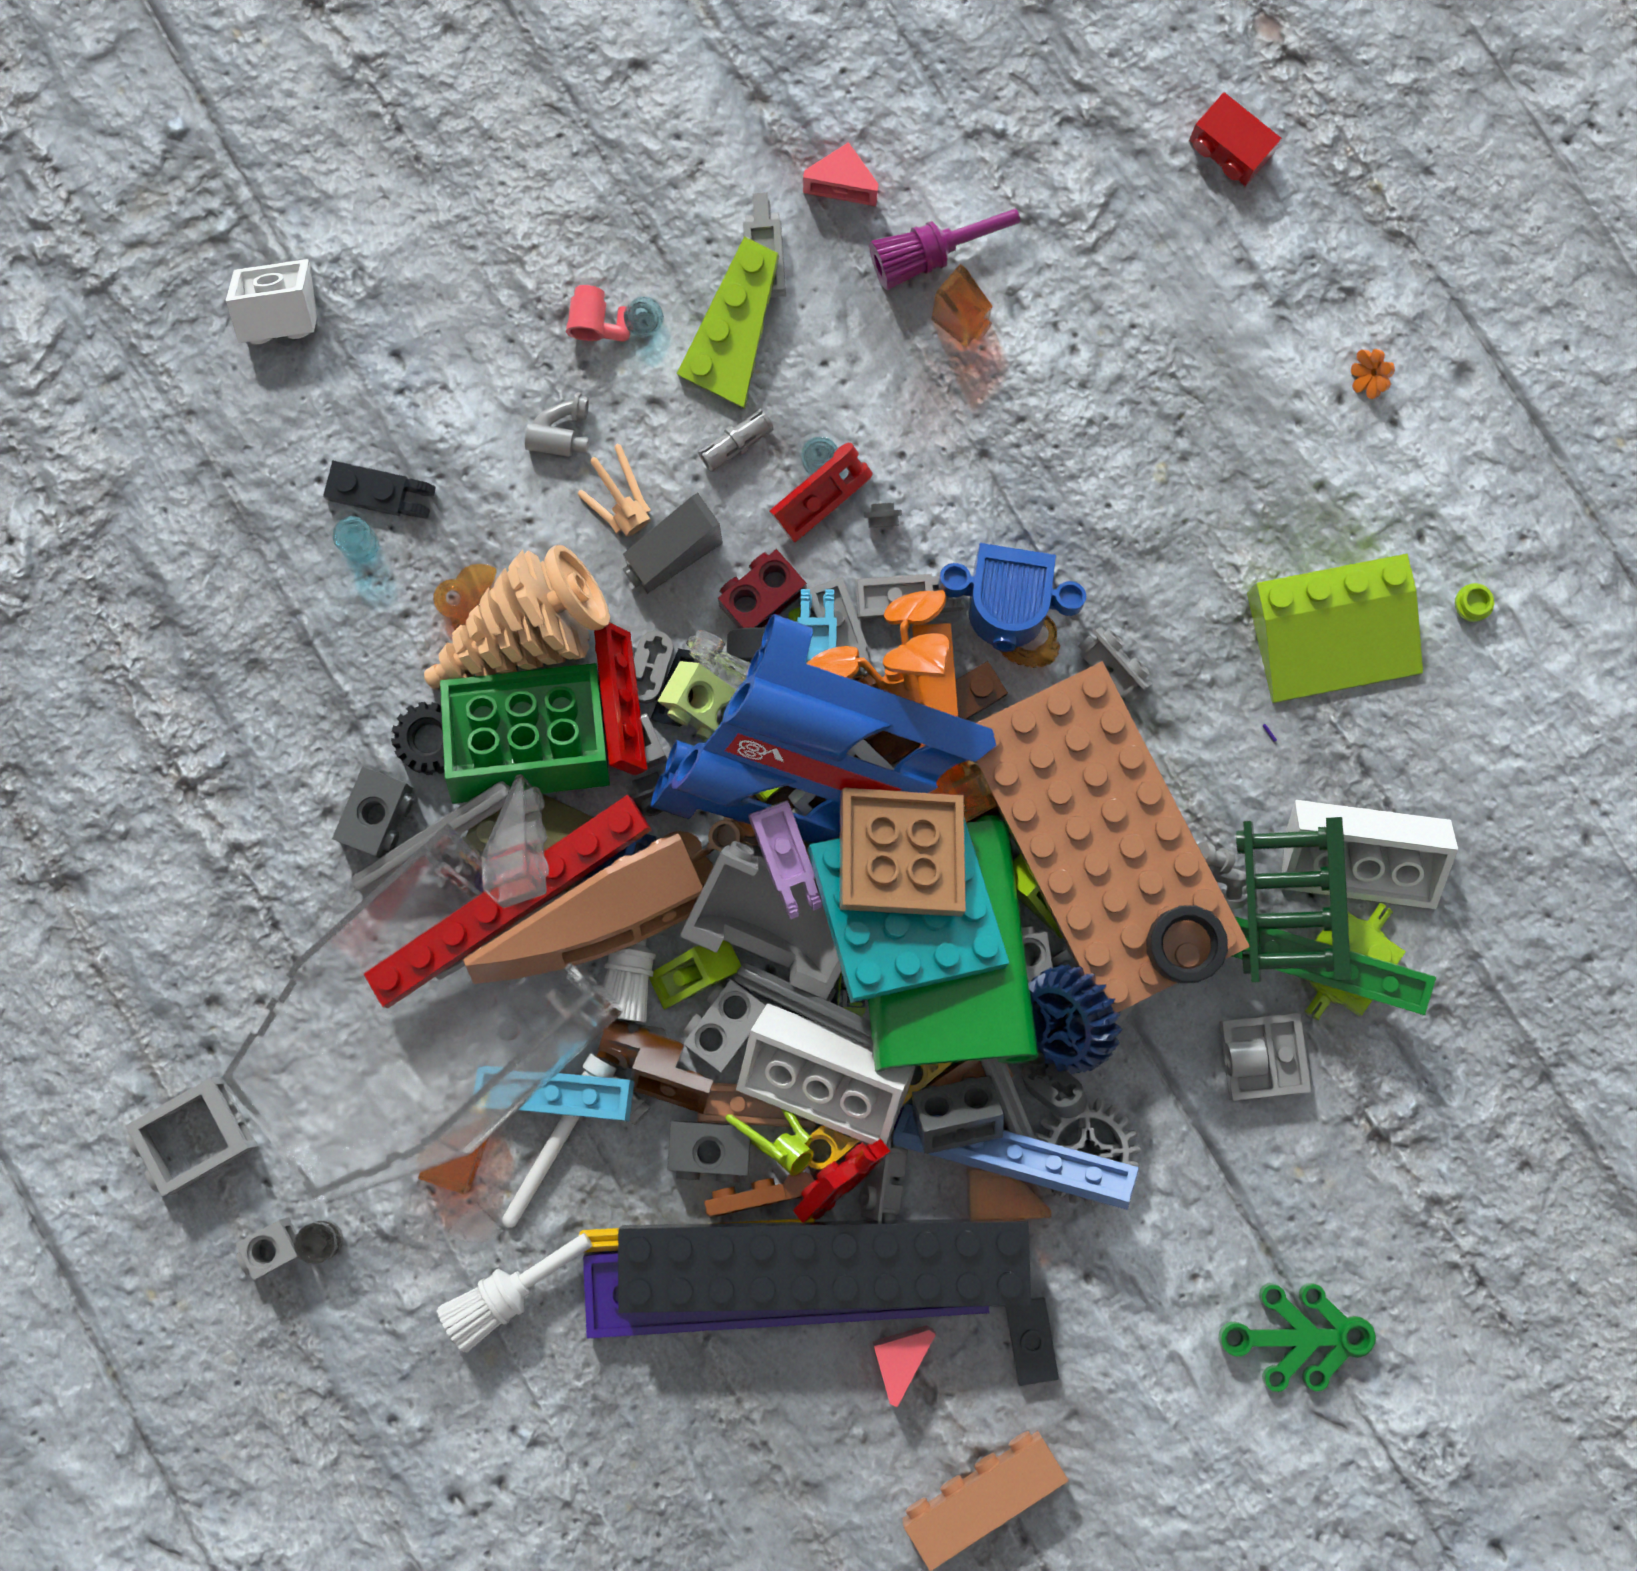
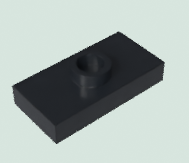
[1005,1297,1059,1386]

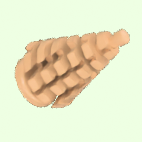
[424,545,610,690]

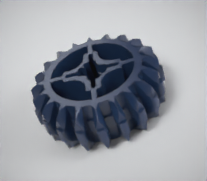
[1029,964,1122,1075]

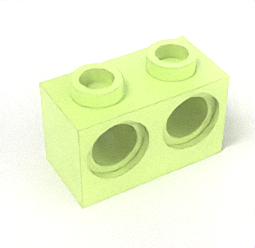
[658,661,736,742]

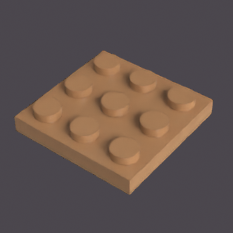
[840,788,965,916]

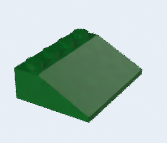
[440,663,610,804]

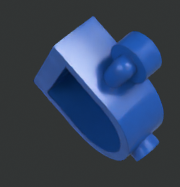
[938,543,1086,652]

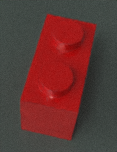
[1189,92,1282,186]

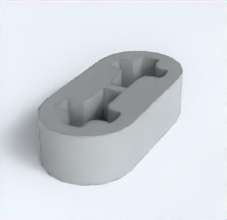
[634,630,674,704]

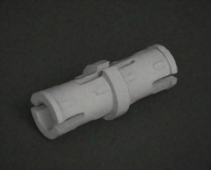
[698,409,774,472]

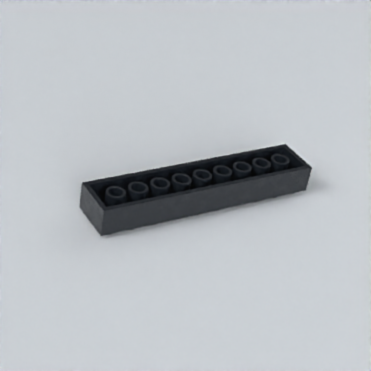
[618,1218,1031,1313]

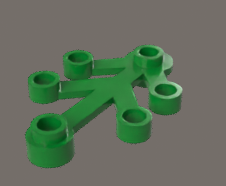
[1218,1283,1376,1392]

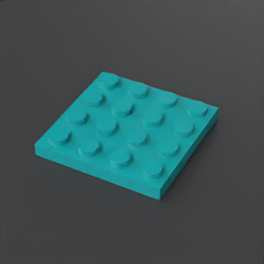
[808,818,1009,1003]

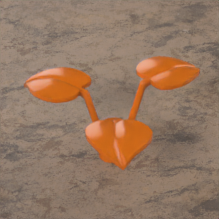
[807,590,950,703]

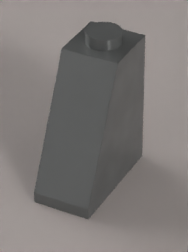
[622,492,723,594]

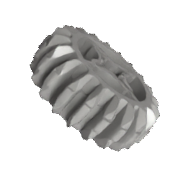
[1034,1098,1141,1206]

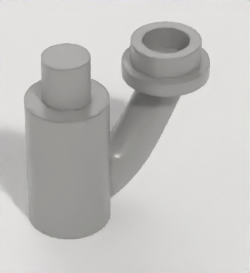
[525,392,589,457]

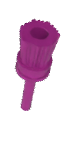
[869,208,1021,291]

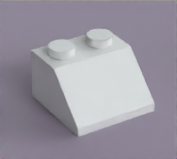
[226,259,317,344]

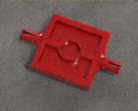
[793,1138,891,1224]

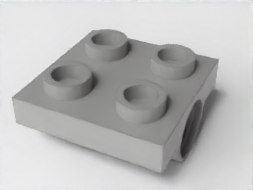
[1219,1013,1311,1101]

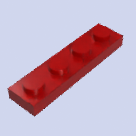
[594,622,647,776]

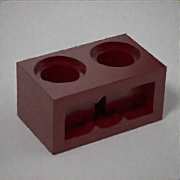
[718,549,807,629]

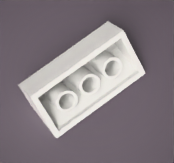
[1282,800,1458,909]
[736,1003,915,1146]

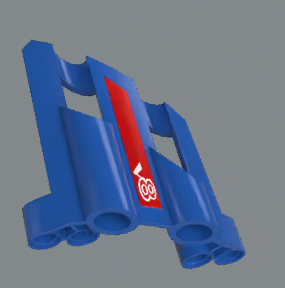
[651,614,996,843]

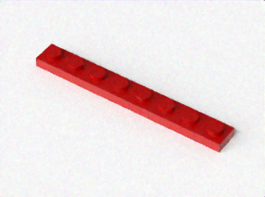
[363,795,652,1008]

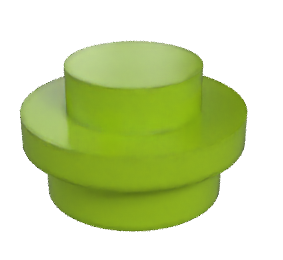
[1455,583,1495,622]

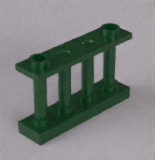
[1236,817,1351,982]

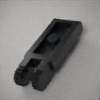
[323,460,436,519]

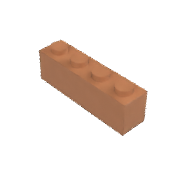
[902,1431,1069,1571]

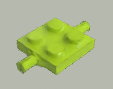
[1304,903,1406,1020]

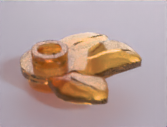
[433,564,496,631]

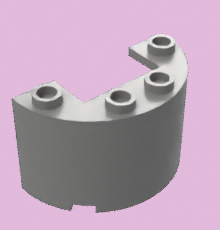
[680,841,841,1000]

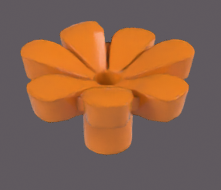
[1351,349,1395,399]

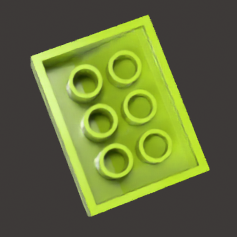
[1247,553,1423,703]

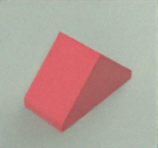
[803,142,879,206]
[873,1325,936,1407]

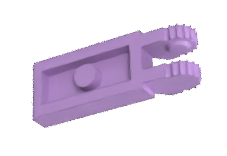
[748,801,822,920]

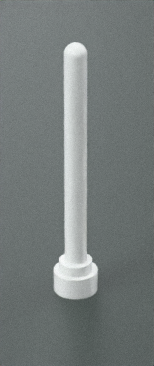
[502,1052,618,1228]

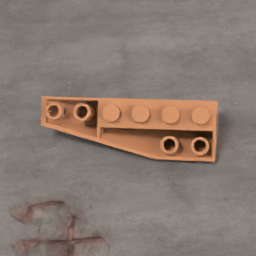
[463,833,703,984]

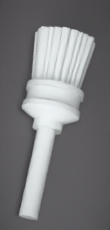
[594,939,657,1023]
[436,1233,593,1353]

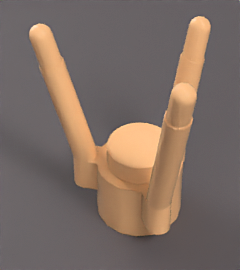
[578,444,651,537]

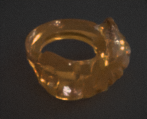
[1000,616,1061,668]

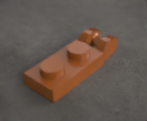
[704,1171,815,1218]

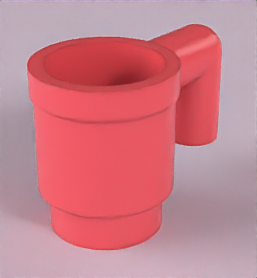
[566,285,633,342]

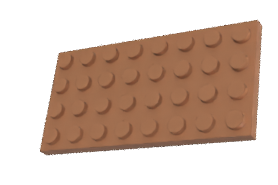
[975,661,1250,1012]

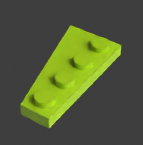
[677,236,779,409]

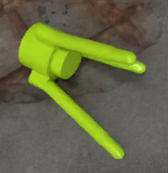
[726,1108,814,1176]

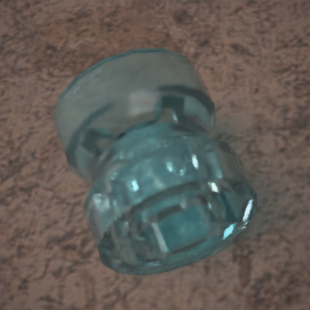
[332,516,379,563]

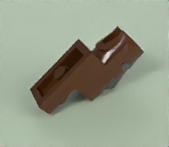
[597,1017,713,1114]

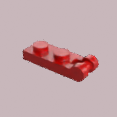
[769,442,873,543]

